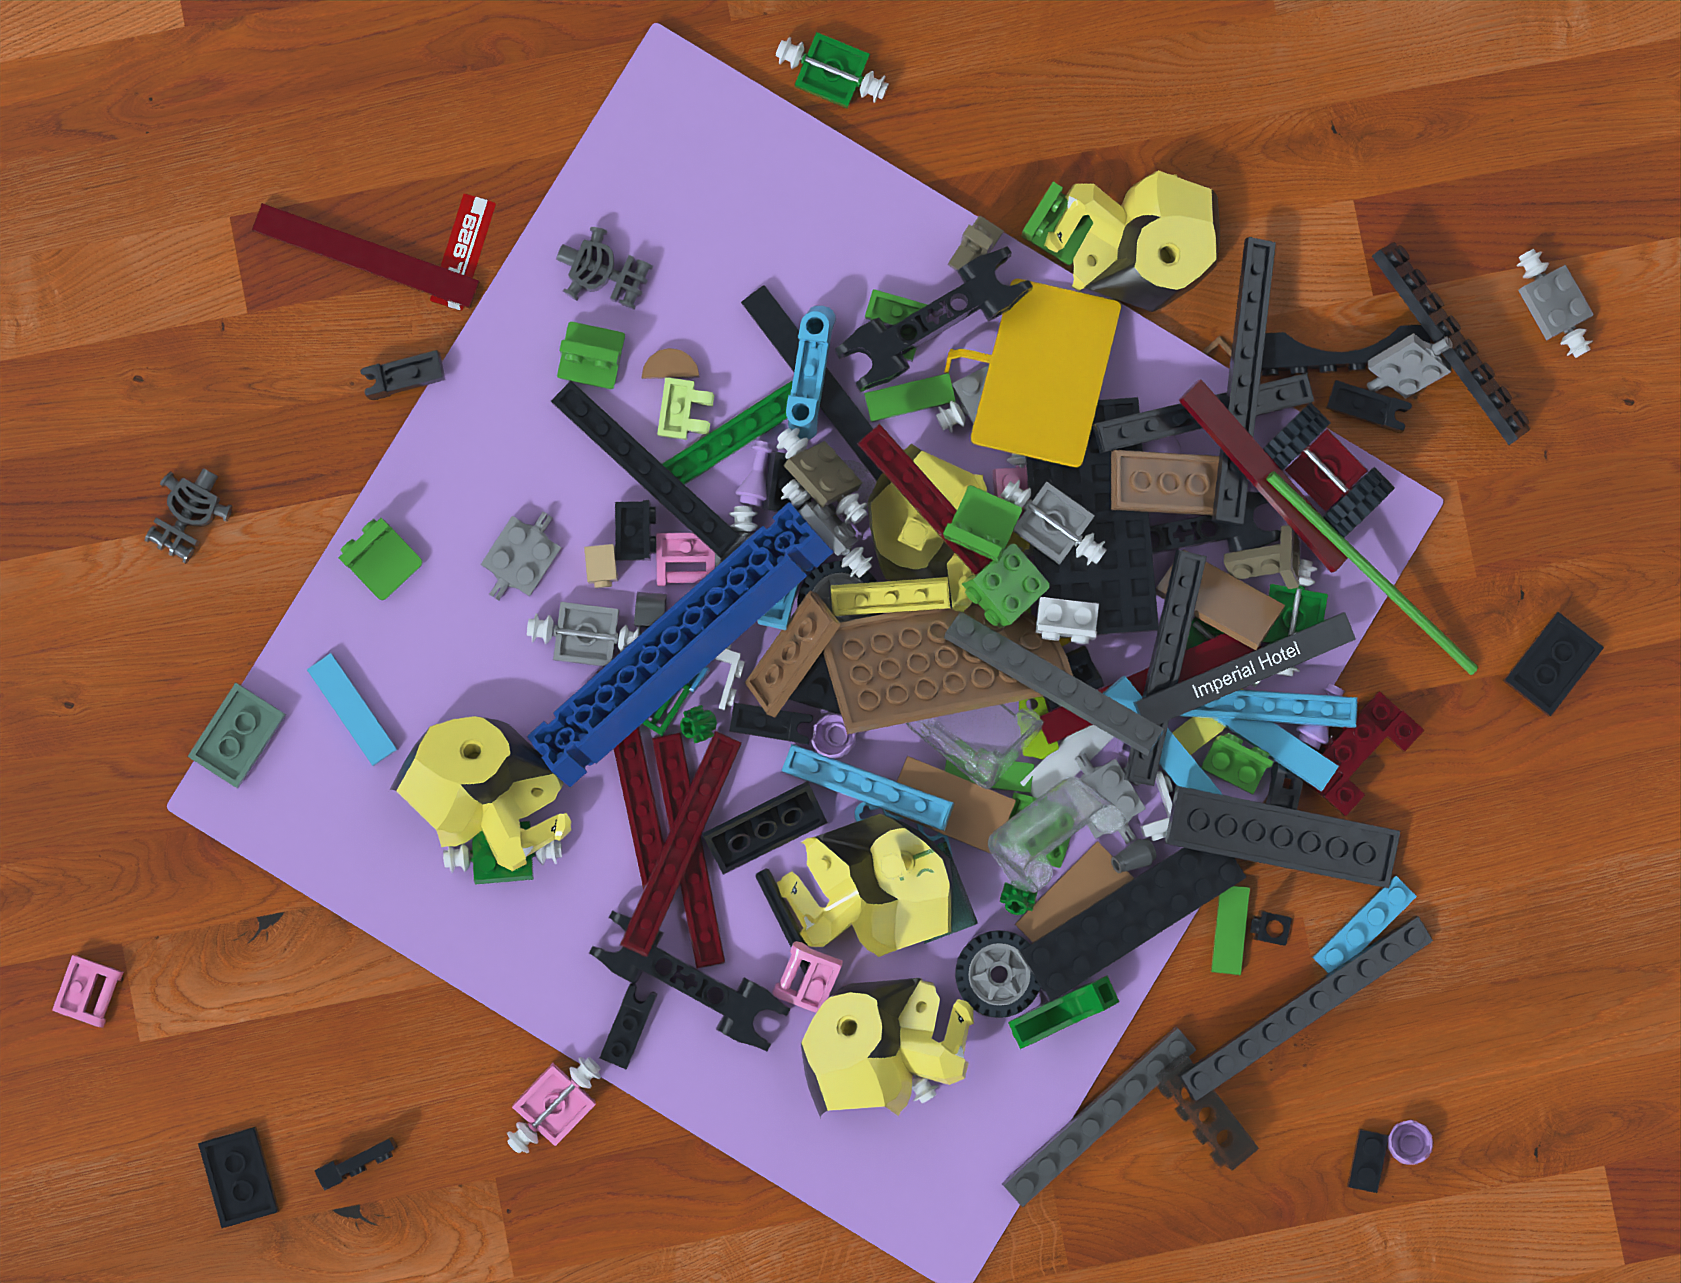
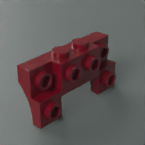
[1304,691,1424,816]

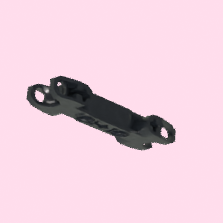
[835,246,1033,392]
[1150,491,1281,555]
[589,910,791,1052]

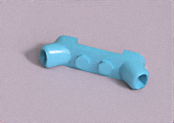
[786,306,836,440]

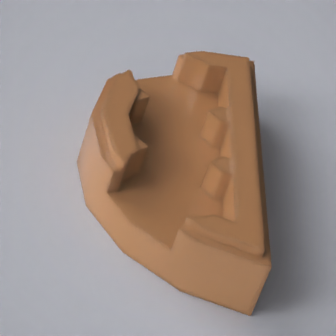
[641,348,700,379]

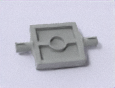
[1367,333,1453,399]
[480,511,561,601]
[1065,753,1146,844]

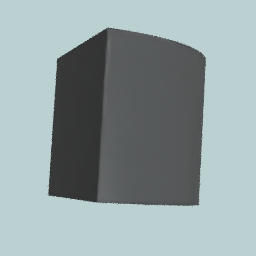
[634,592,667,628]

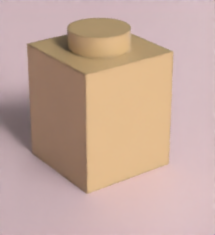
[584,544,618,588]

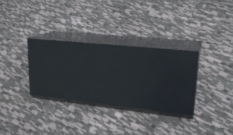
[702,781,828,875]

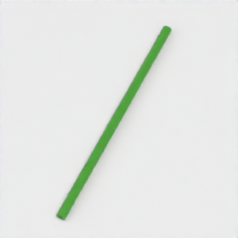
[1266,471,1478,675]

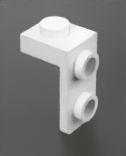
[715,645,745,711]
[1140,771,1173,841]

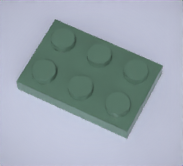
[187,683,286,788]

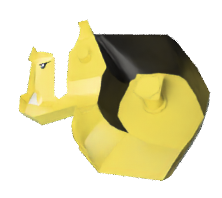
[1044,170,1220,312]
[868,443,1030,612]
[390,716,571,871]
[777,814,953,957]
[801,978,974,1119]

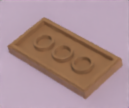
[1111,450,1219,515]
[1155,549,1285,650]
[745,591,841,717]
[885,756,1016,855]
[1015,841,1134,942]

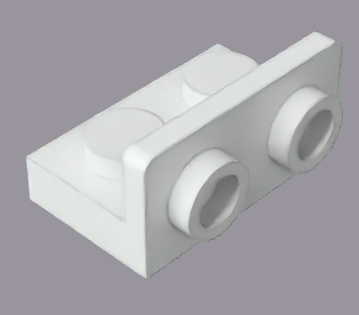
[1035,597,1099,644]

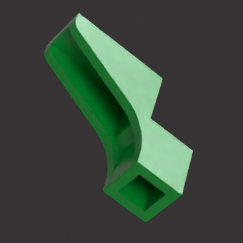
[1008,975,1120,1049]

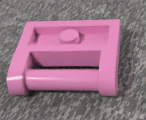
[656,533,715,586]
[772,941,843,1013]
[52,955,124,1028]

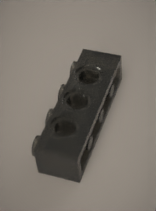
[1155,1054,1259,1171]

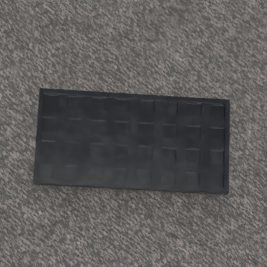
[1025,397,1159,640]

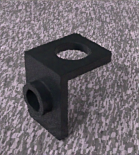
[1250,911,1291,946]

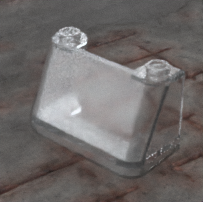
[906,704,1044,789]
[988,777,1128,893]

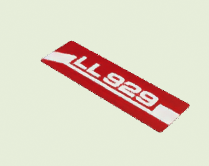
[430,193,496,311]

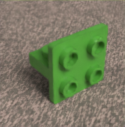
[557,322,625,390]

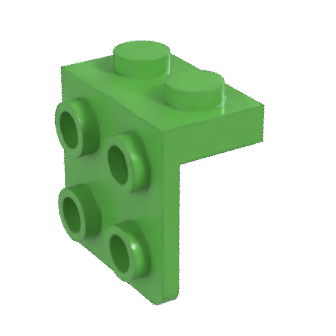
[338,518,423,600]
[962,544,1049,628]

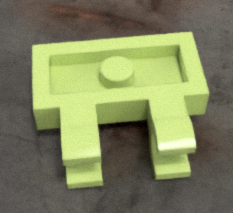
[657,377,715,440]

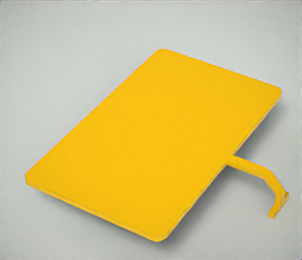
[944,278,1121,467]

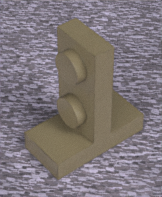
[948,215,1004,271]
[1224,525,1301,589]

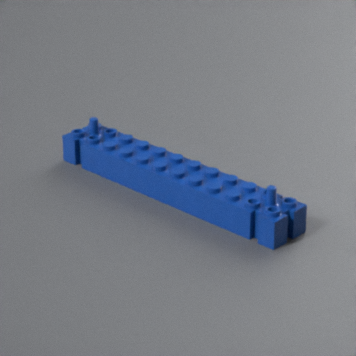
[527,502,834,787]

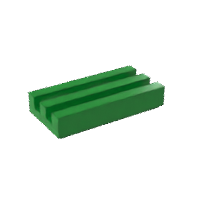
[642,683,692,736]

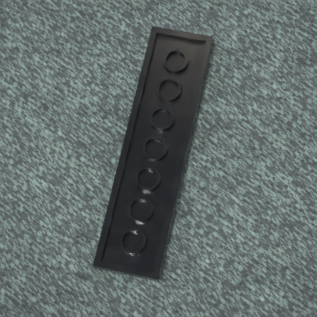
[1372,242,1530,445]
[1165,786,1401,888]
[1018,847,1247,1002]

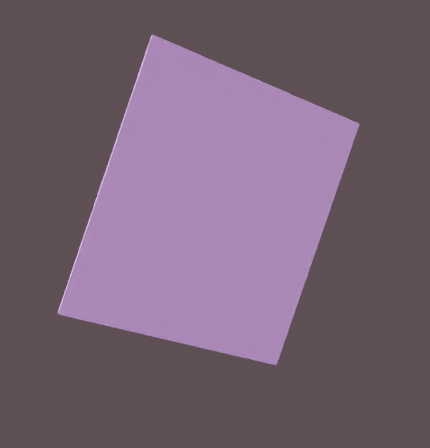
[167,23,1443,1283]

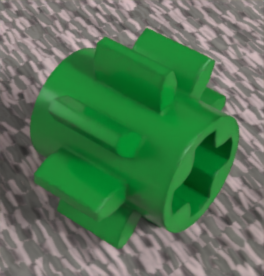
[680,705,717,743]
[1000,878,1038,915]

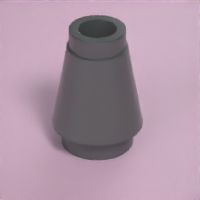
[1111,839,1157,873]

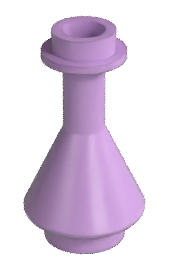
[736,441,774,508]
[1296,683,1345,750]

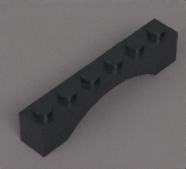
[1261,325,1430,377]

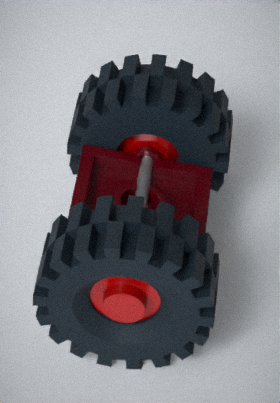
[1263,402,1395,537]

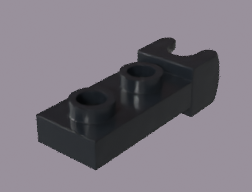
[360,350,446,400]
[1326,380,1412,433]
[729,702,813,745]
[599,983,658,1069]
[314,1137,397,1191]

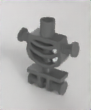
[556,227,653,310]
[144,468,232,564]

